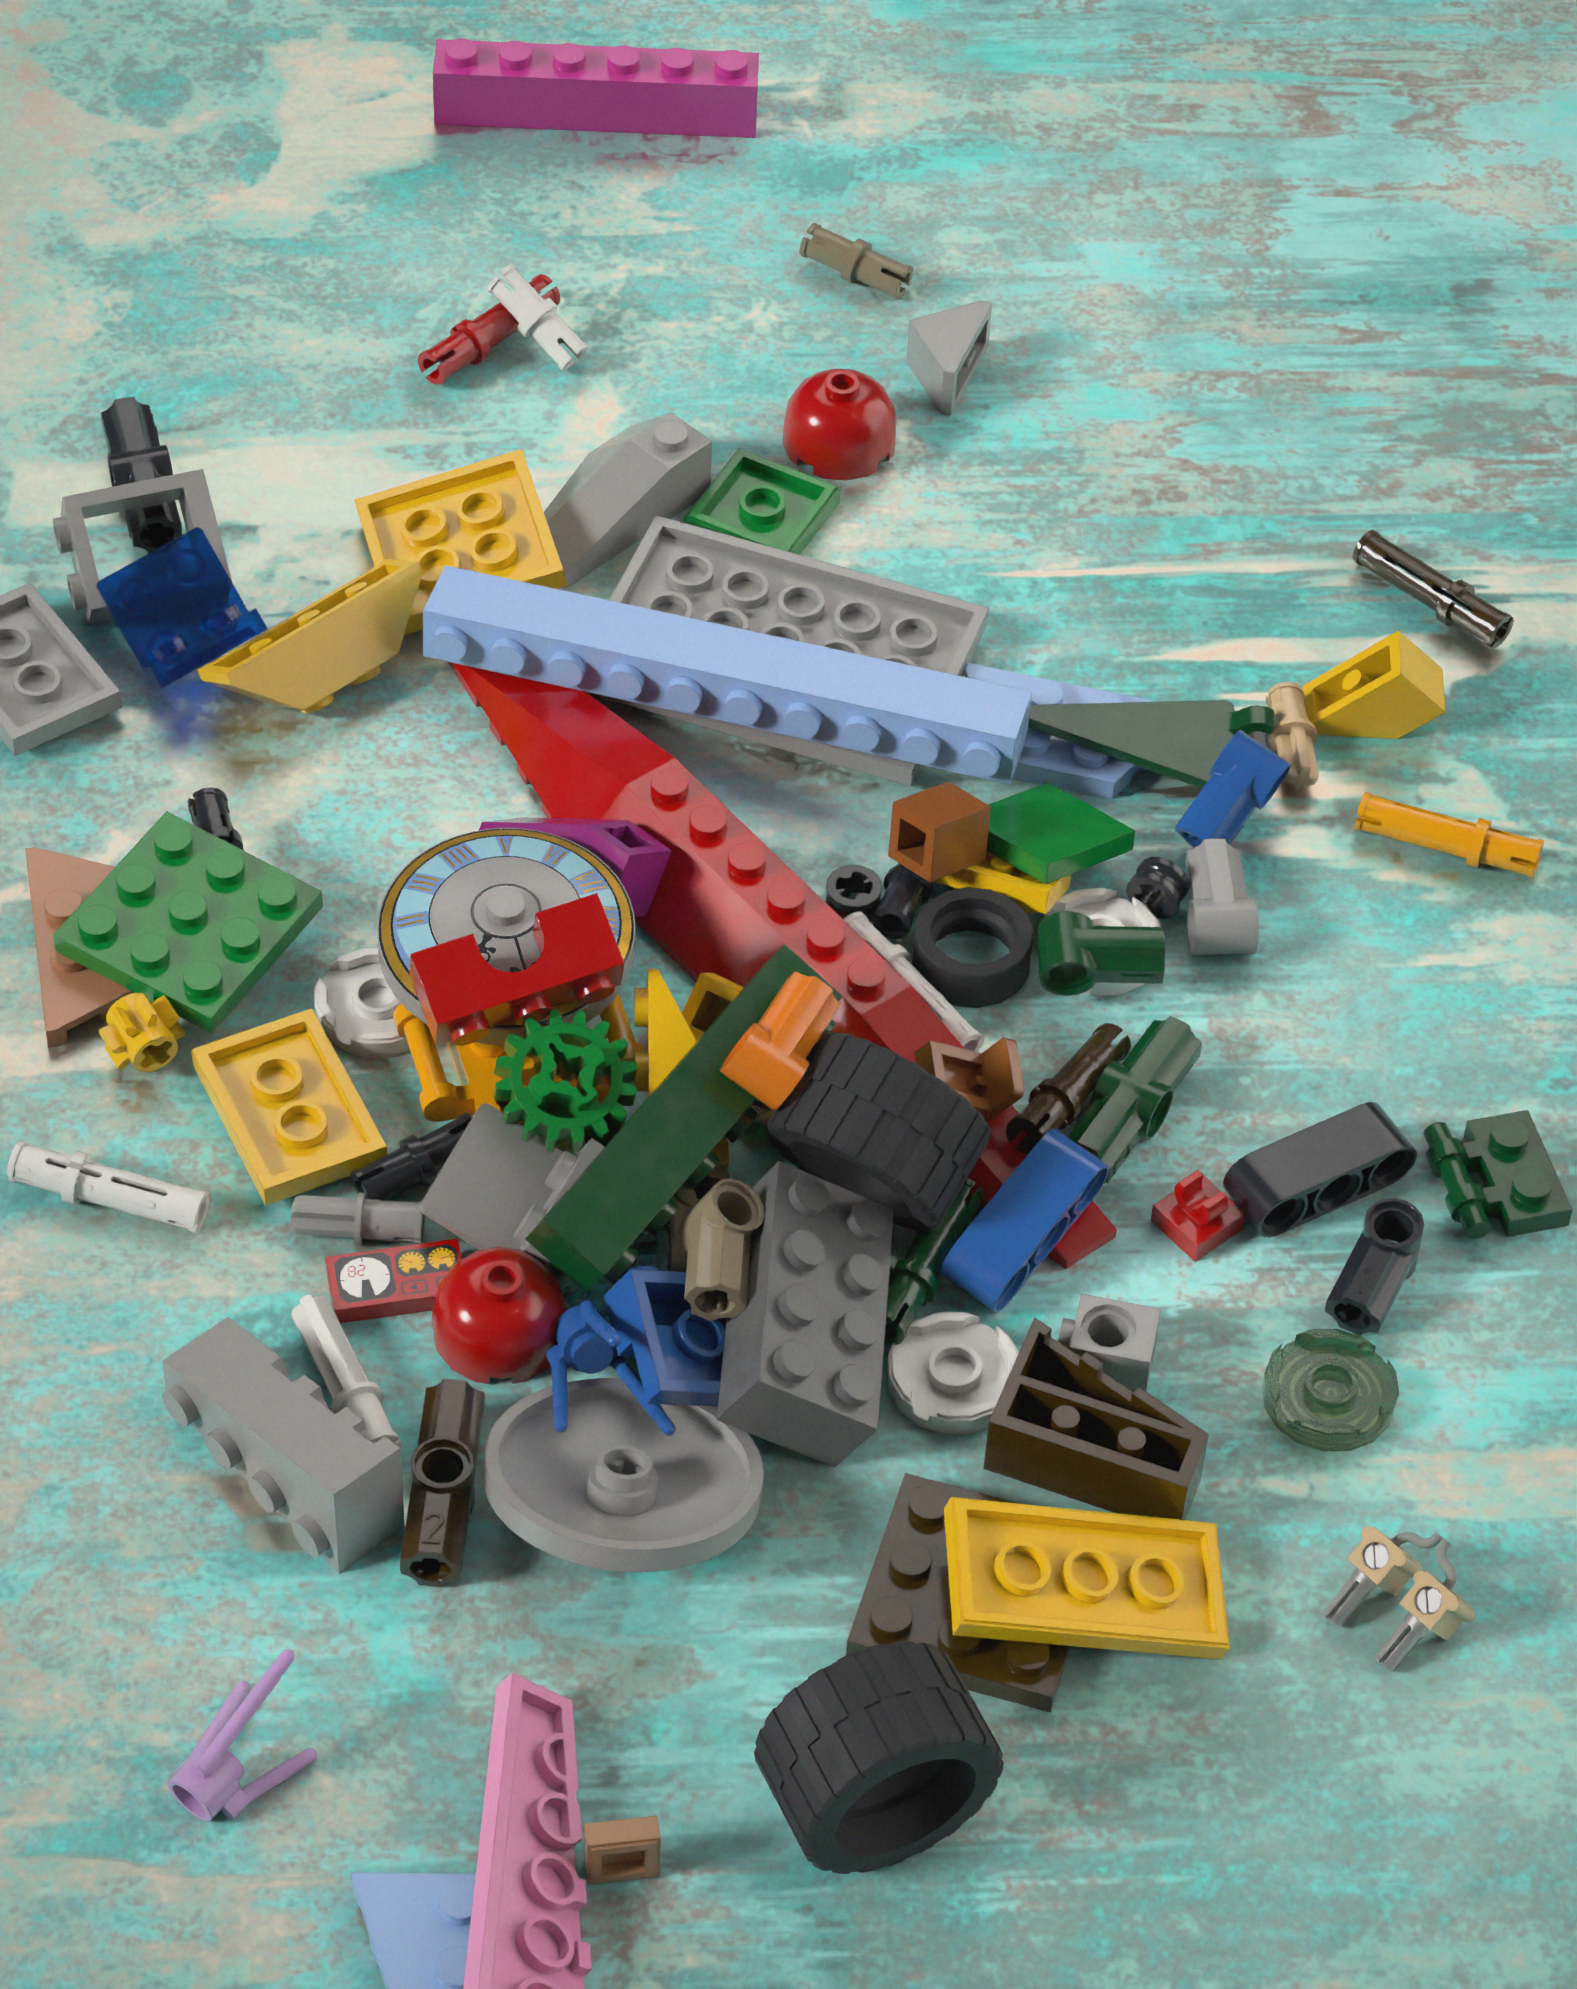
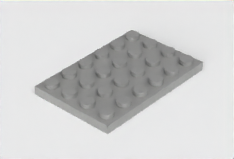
[586,515,989,786]

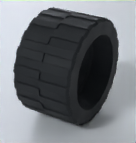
[765,1032,991,1231]
[754,1641,1004,1874]

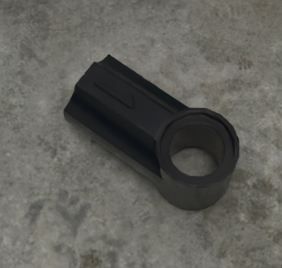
[1325,1198,1424,1336]

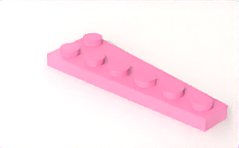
[463,1673,592,1989]

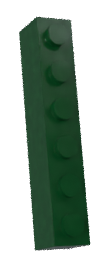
[525,944,843,1293]

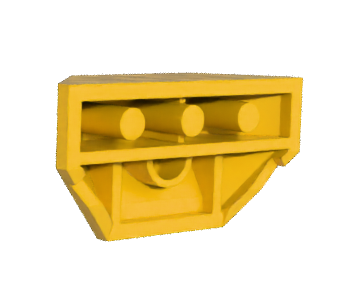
[197,558,423,713]

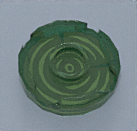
[1262,1329,1399,1452]

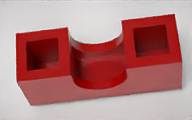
[410,893,625,1046]

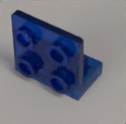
[96,527,268,690]

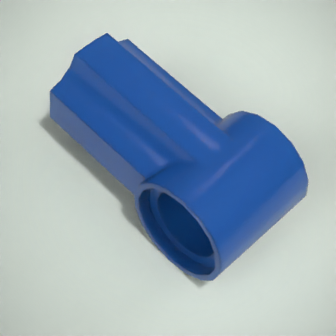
[1175,730,1291,848]

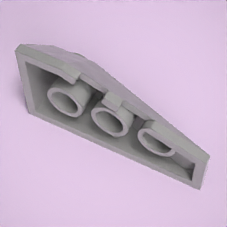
[544,412,712,591]

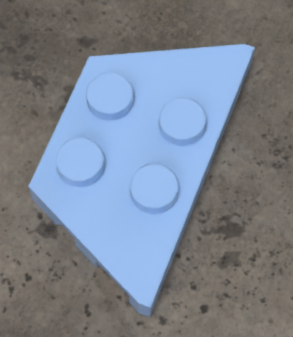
[965,663,1157,799]

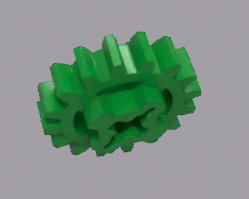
[493,1009,638,1154]

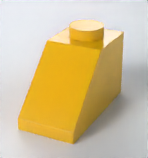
[1303,630,1446,739]

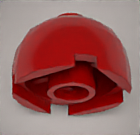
[783,368,897,481]
[431,1246,566,1384]

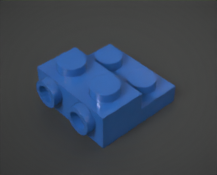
[604,1266,727,1407]

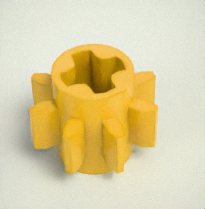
[99,993,185,1072]

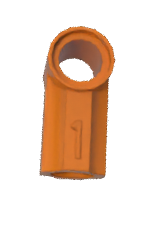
[720,971,841,1111]

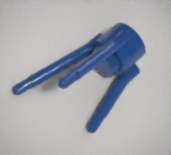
[546,1300,676,1436]

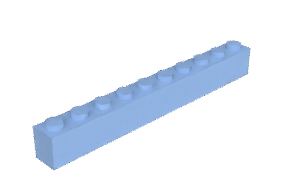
[423,565,1032,784]

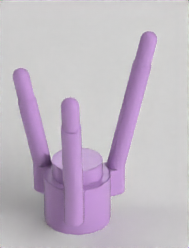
[167,1650,318,1822]

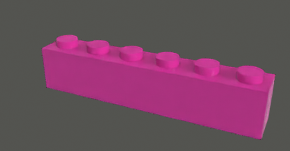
[432,39,759,138]

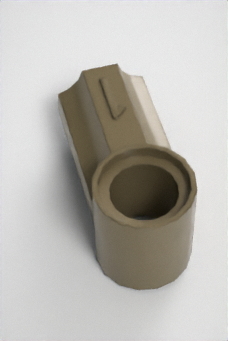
[678,1178,765,1321]

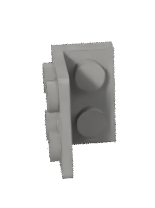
[419,1103,604,1265]

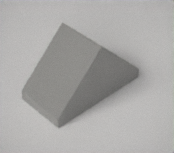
[906,300,992,416]

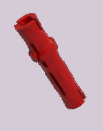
[418,274,560,385]

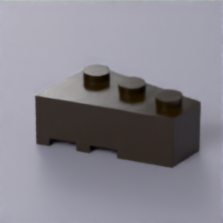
[983,1317,1209,1520]

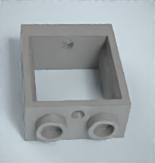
[53,469,232,627]

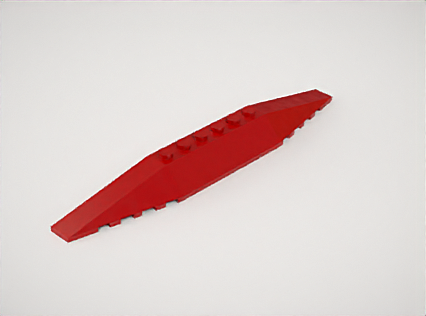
[447,661,1117,1269]

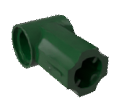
[1038,911,1166,996]

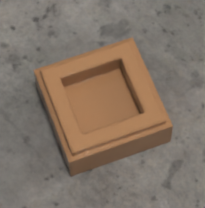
[584,1815,661,1884]

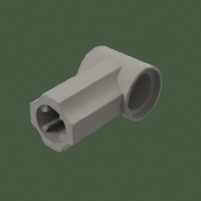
[1185,839,1259,955]

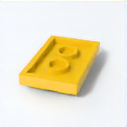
[191,1008,387,1206]

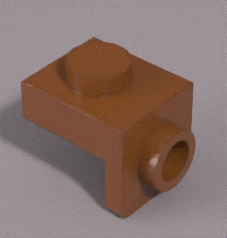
[914,1037,1024,1123]

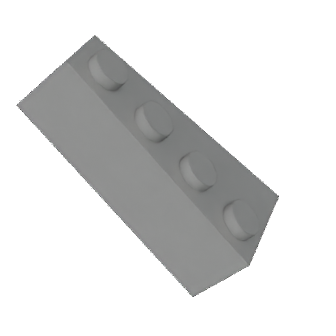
[162,1317,405,1574]

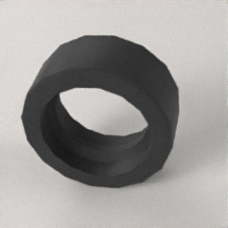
[912,887,1034,1008]

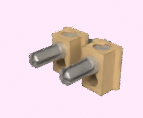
[1323,1526,1475,1672]

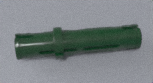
[884,1178,985,1345]

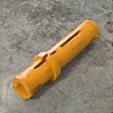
[1354,792,1544,879]

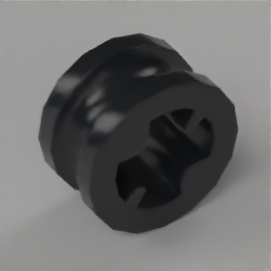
[1126,857,1190,919]
[825,865,882,923]

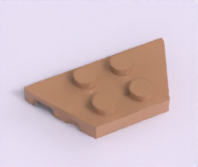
[25,847,134,1048]

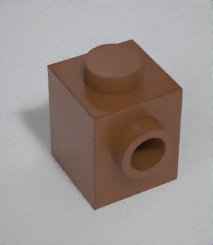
[888,781,991,882]

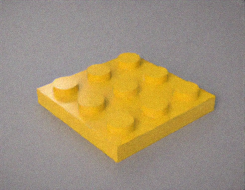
[354,449,568,635]

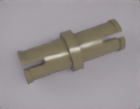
[799,223,913,300]

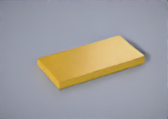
[944,1497,1230,1660]

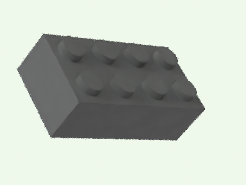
[716,1161,894,1467]

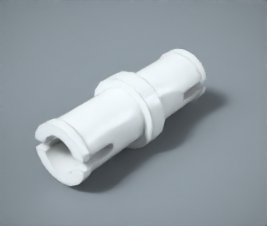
[486,264,589,372]

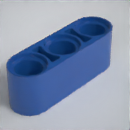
[940,1129,1110,1313]

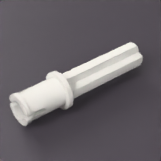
[291,1294,402,1448]

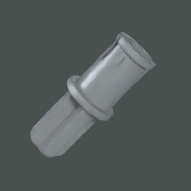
[291,1192,425,1246]

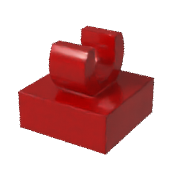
[1150,1170,1246,1262]

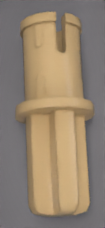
[1265,682,1319,791]

